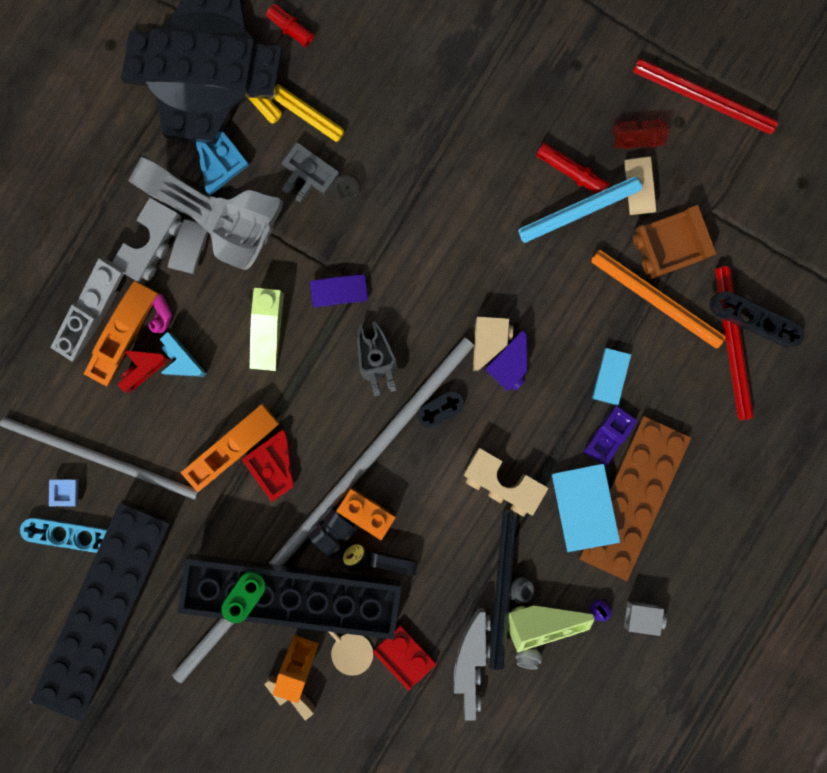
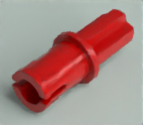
[266,4,315,48]

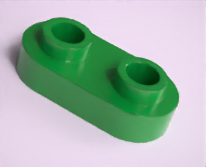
[222,571,266,623]

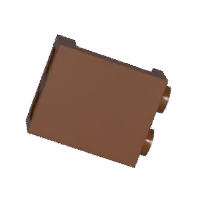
[633,205,716,279]

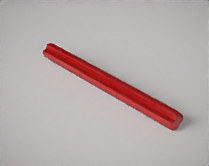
[633,58,778,134]
[715,266,754,420]

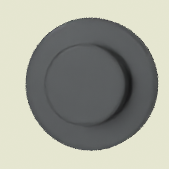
[510,577,534,604]

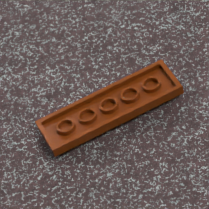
[578,416,691,581]

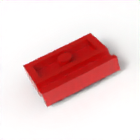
[373,624,436,691]

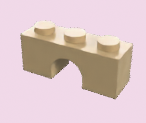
[462,448,548,517]

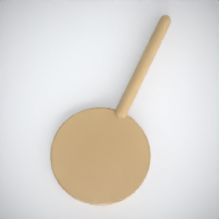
[329,632,373,676]

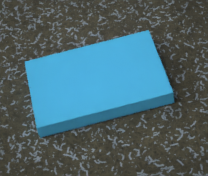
[552,464,621,552]

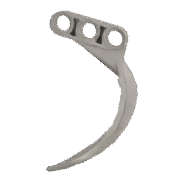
[128,157,283,270]

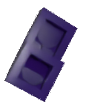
[309,275,368,308]
[584,406,638,466]

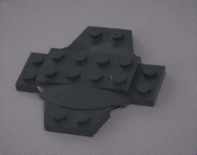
[121,0,283,144]

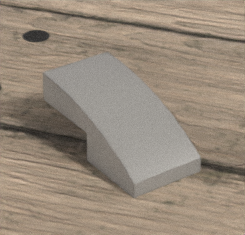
[167,219,209,275]

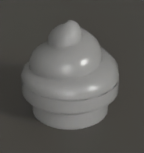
[515,647,542,669]

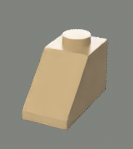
[473,317,513,371]

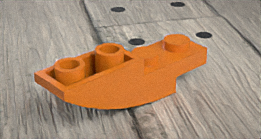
[84,280,159,387]
[181,403,280,492]

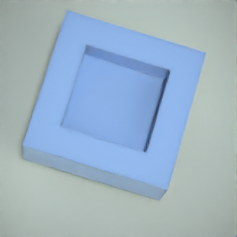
[49,479,79,506]

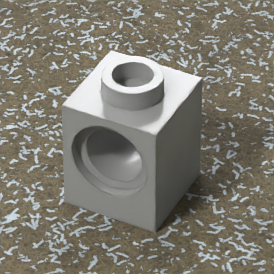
[624,601,667,636]

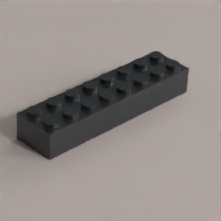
[30,499,172,722]
[177,553,402,640]

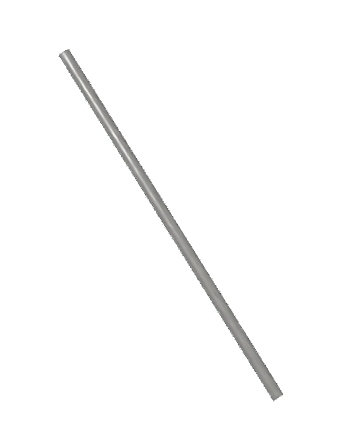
[172,337,474,683]

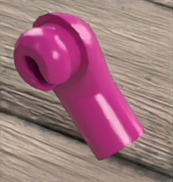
[149,294,172,333]

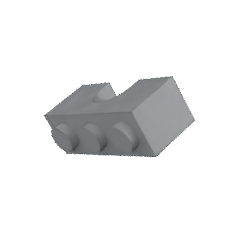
[112,198,182,285]

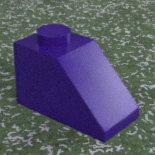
[484,331,527,392]

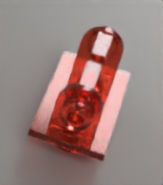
[613,119,670,149]

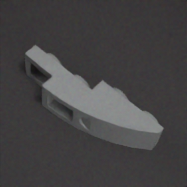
[50,257,125,362]
[453,608,491,720]

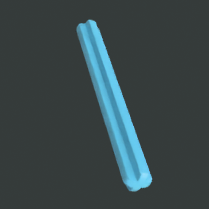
[518,176,642,243]

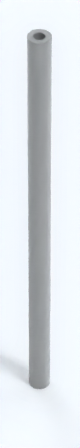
[0,417,199,500]

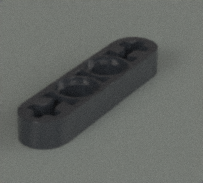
[709,291,804,347]

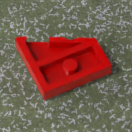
[241,430,294,502]

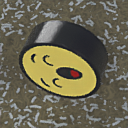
[342,543,369,571]

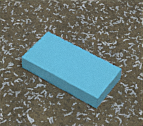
[592,348,631,405]

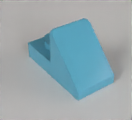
[160,332,207,377]

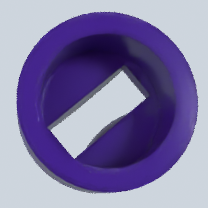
[590,599,612,622]

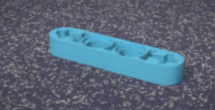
[20,518,107,553]

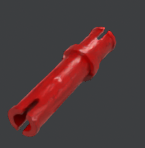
[536,142,610,194]

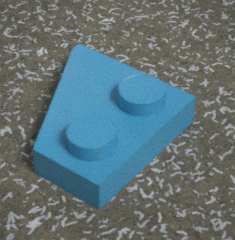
[196,132,249,196]

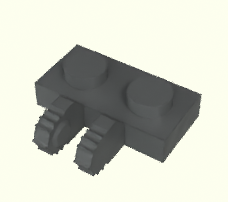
[282,142,340,203]

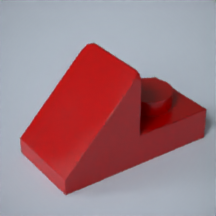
[117,351,170,393]

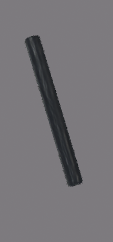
[489,510,517,670]

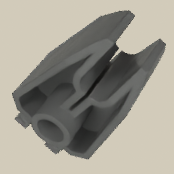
[357,321,398,396]

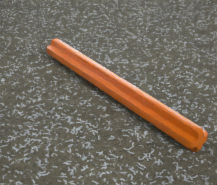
[591,250,725,348]

